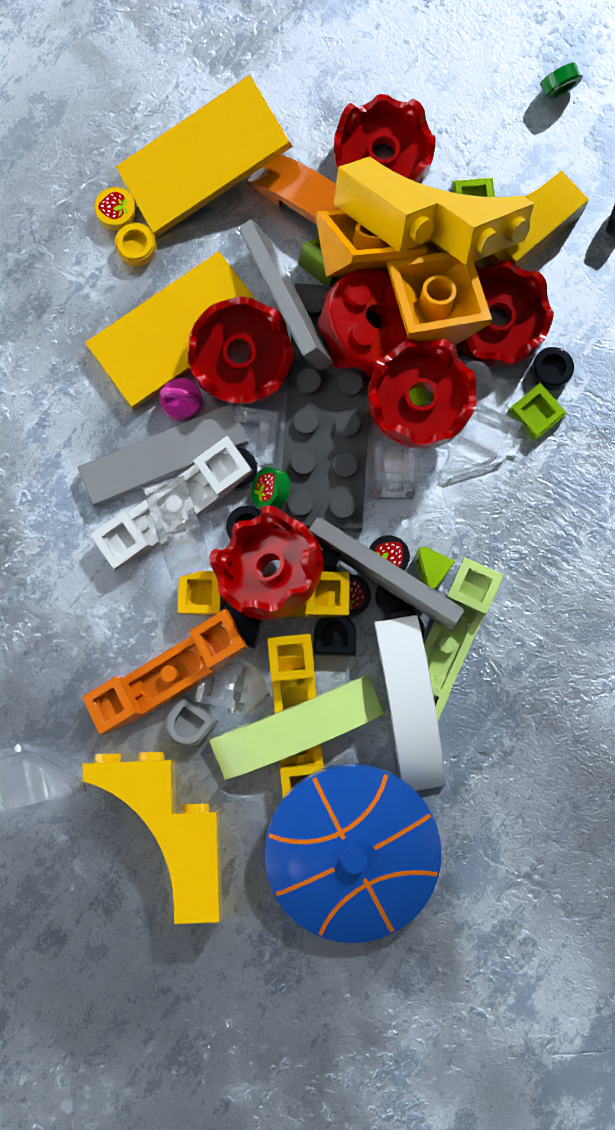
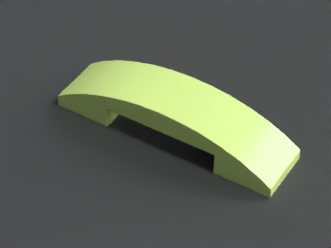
[424,557,504,720]
[209,674,384,780]

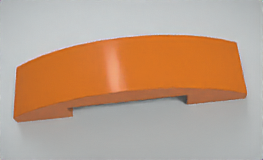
[247,154,340,225]
[82,609,248,735]

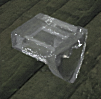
[233,407,281,468]
[195,661,270,714]

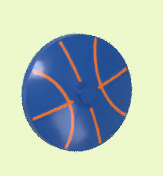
[265,763,442,943]

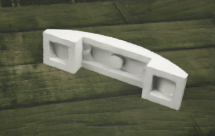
[90,436,253,570]
[374,615,446,791]

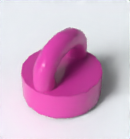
[160,378,202,422]

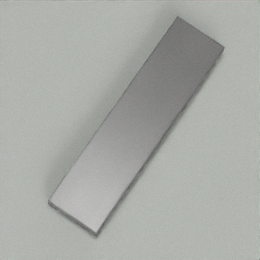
[239,219,333,370]
[77,403,248,507]
[309,517,464,632]

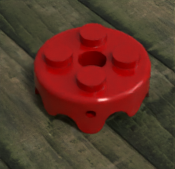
[333,94,436,184]
[456,260,554,368]
[317,268,409,377]
[186,297,294,404]
[367,339,477,449]
[209,506,323,621]

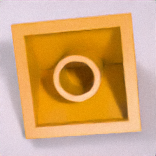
[316,210,428,277]
[387,251,492,345]

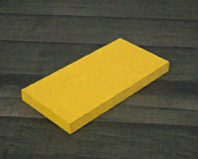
[115,74,293,236]
[85,251,257,411]

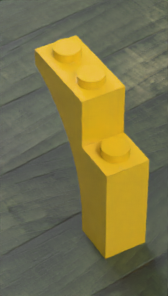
[334,156,534,265]
[424,170,589,268]
[82,752,222,924]

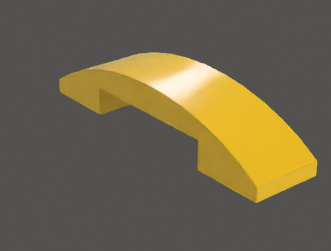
[177,571,350,618]
[267,633,324,797]

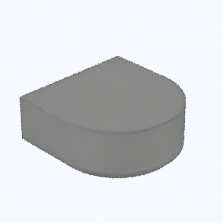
[166,695,218,747]

